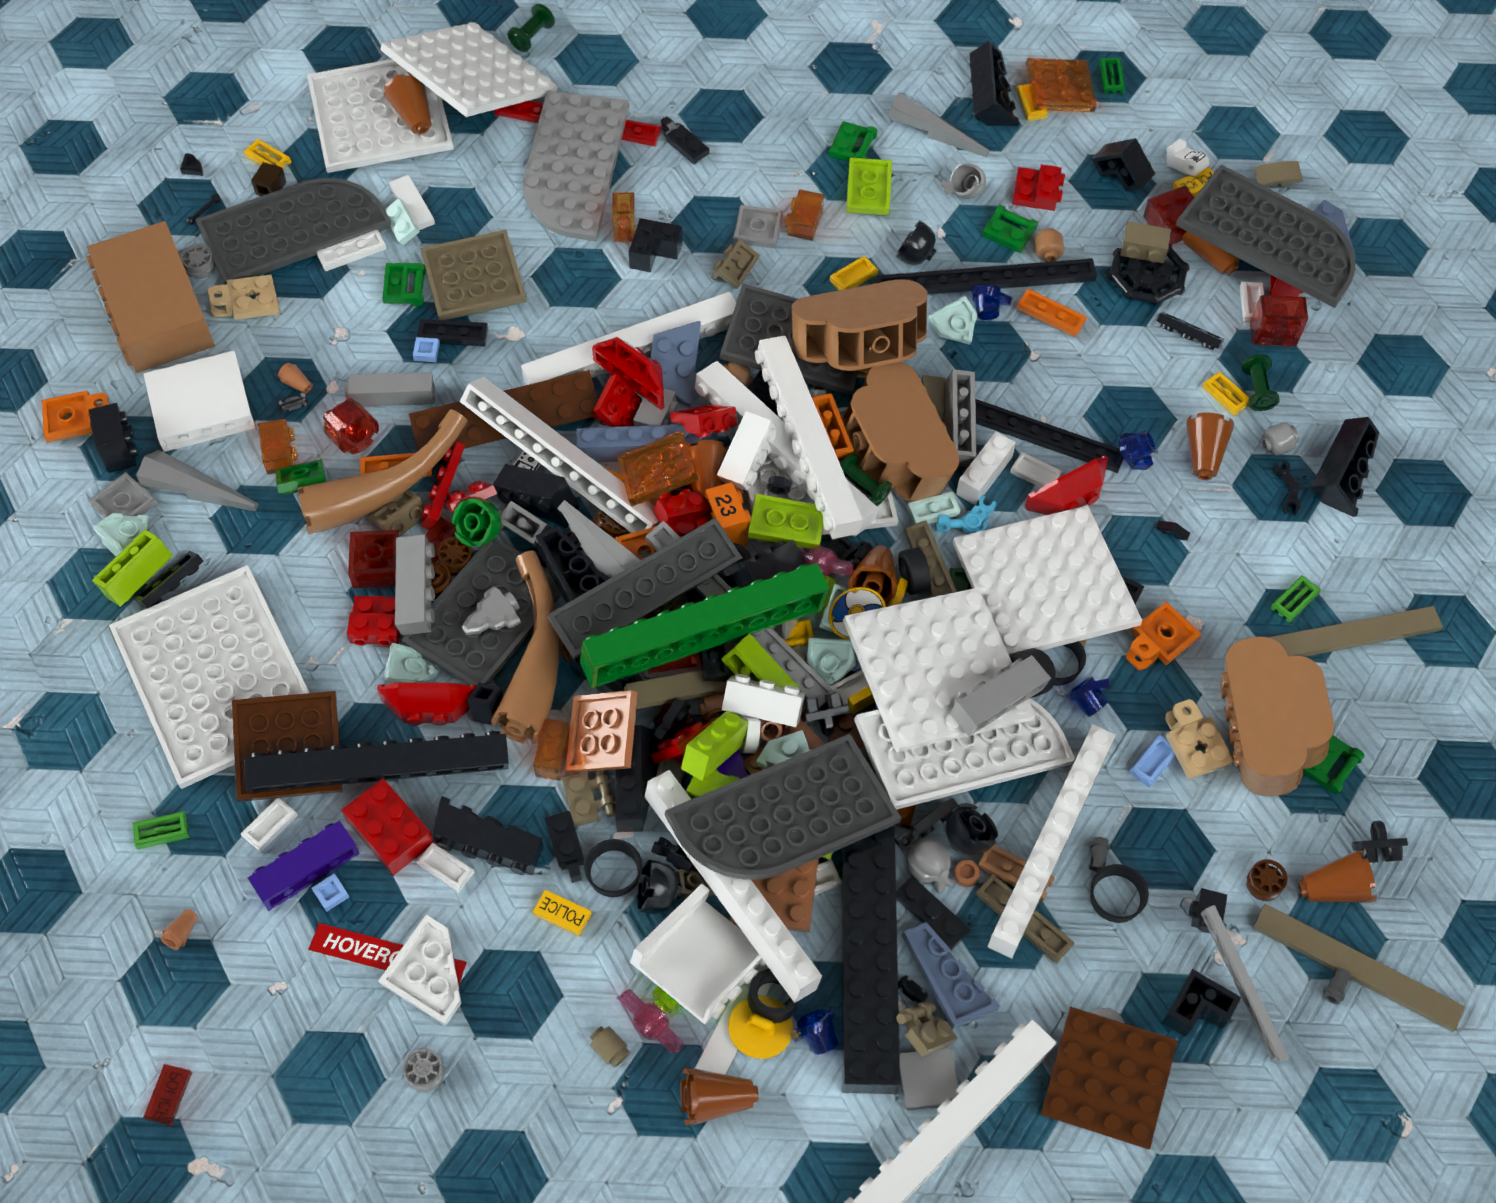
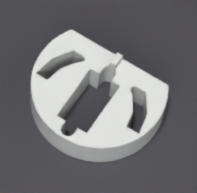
[739,714,760,754]

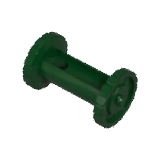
[507,3,555,52]
[1241,354,1280,411]
[840,453,893,507]

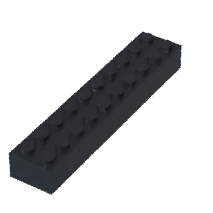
[841,825,900,1094]

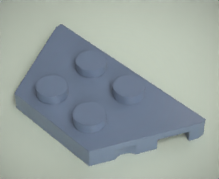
[650,321,701,407]

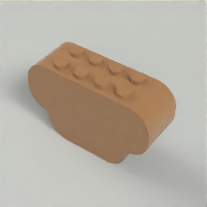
[792,280,928,371]
[842,362,959,502]
[1220,637,1334,796]

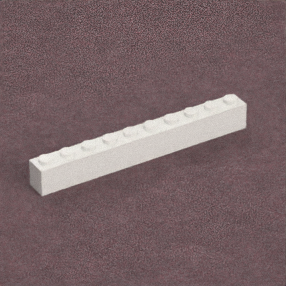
[521,292,736,385]
[755,336,863,539]
[694,361,879,537]
[460,377,660,533]
[988,724,1116,959]
[644,770,822,1003]
[844,1019,1057,1203]

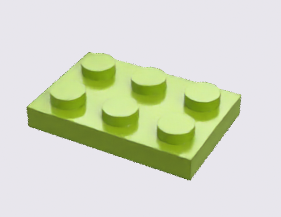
[846,158,892,215]
[748,494,823,550]

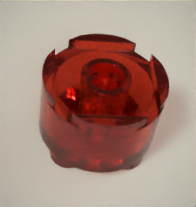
[323,398,379,454]

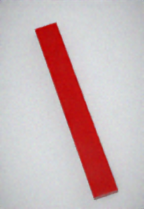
[494,101,661,147]

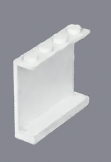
[143,350,256,452]
[630,884,767,1024]

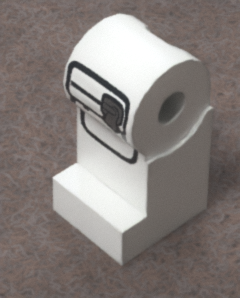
[1166,139,1209,176]

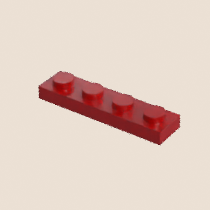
[421,441,465,530]

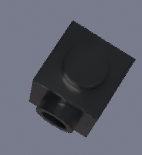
[467,682,503,725]
[1188,888,1228,933]

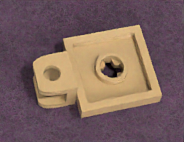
[208,275,280,320]
[1165,699,1234,780]

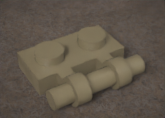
[562,770,616,827]
[896,1002,958,1057]

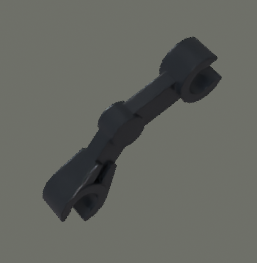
[1273,460,1300,516]

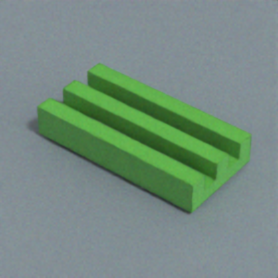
[1271,575,1321,623]
[132,811,190,850]

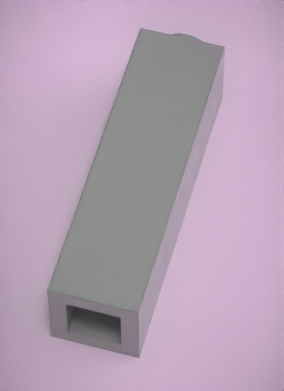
[344,372,435,407]

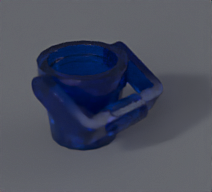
[972,285,1012,321]
[1118,430,1156,470]
[1067,676,1110,717]
[790,1007,838,1055]

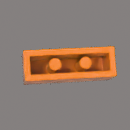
[812,393,854,463]

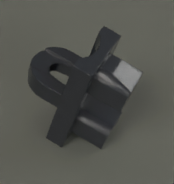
[800,693,850,736]
[1352,820,1408,863]

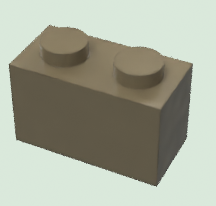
[1120,221,1171,263]

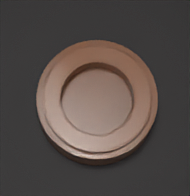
[953,859,980,887]

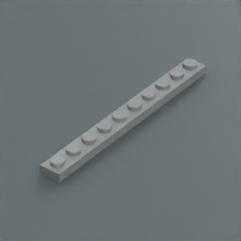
[645,521,835,709]

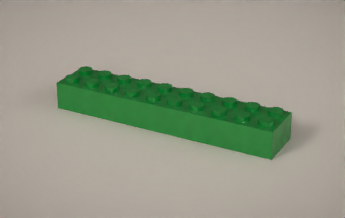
[580,563,829,689]

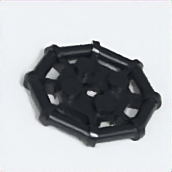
[1108,244,1190,306]

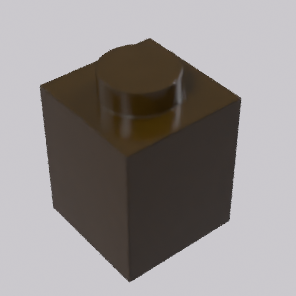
[251,162,286,196]

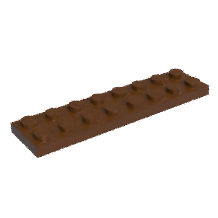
[409,370,597,451]

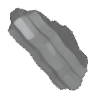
[461,586,521,635]

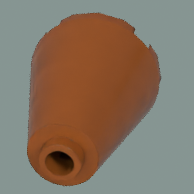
[383,72,432,134]
[1182,231,1240,275]
[1186,413,1234,480]
[683,440,729,500]
[848,545,897,605]
[1298,850,1377,903]
[680,1068,759,1126]

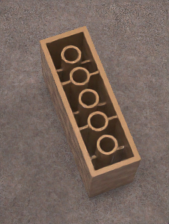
[86,221,215,373]

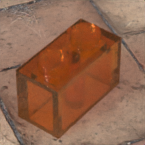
[785,189,824,241]
[612,192,636,242]
[258,419,298,475]
[533,719,570,781]

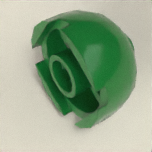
[452,498,502,547]

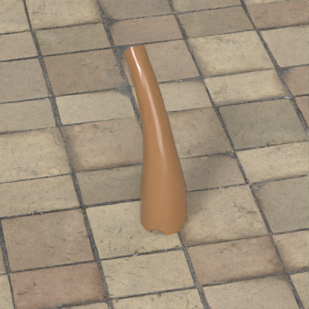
[298,409,468,535]
[491,551,559,744]

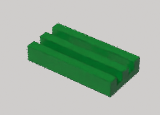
[1099,58,1125,94]

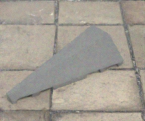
[889,92,989,157]
[136,450,258,512]
[558,500,641,579]

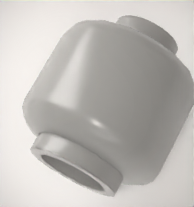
[1262,422,1299,456]

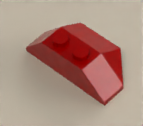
[592,337,664,410]
[1025,455,1108,515]
[377,683,477,726]

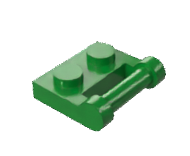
[829,121,878,162]
[982,204,1039,254]
[382,263,426,307]
[1303,735,1365,795]

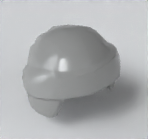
[940,163,986,199]
[907,838,953,893]

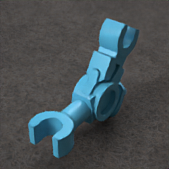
[936,495,996,534]

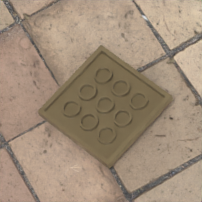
[420,230,527,320]

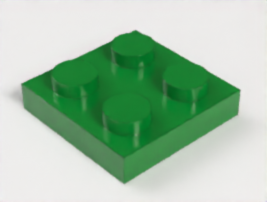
[275,459,326,494]

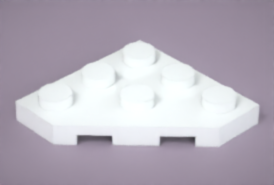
[378,915,461,1026]

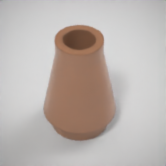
[278,363,313,394]
[160,909,199,950]

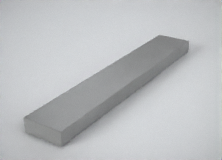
[1201,905,1289,1063]

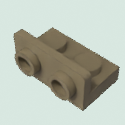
[711,239,760,289]
[368,490,425,542]

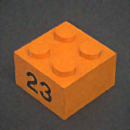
[705,482,751,547]

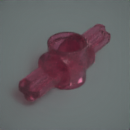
[798,546,853,578]
[619,989,684,1054]

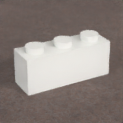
[717,411,776,491]
[956,431,1016,505]
[722,674,805,727]

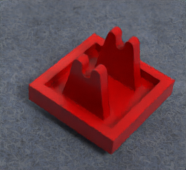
[593,374,642,427]
[444,480,497,513]
[651,721,713,772]

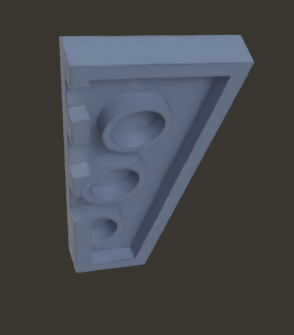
[901,922,1000,1030]

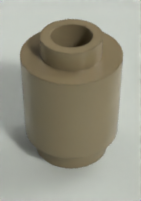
[590,1026,630,1068]

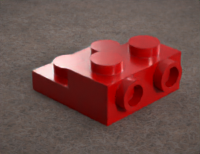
[1012,164,1065,211]
[670,404,737,437]
[653,489,710,538]
[347,596,400,647]

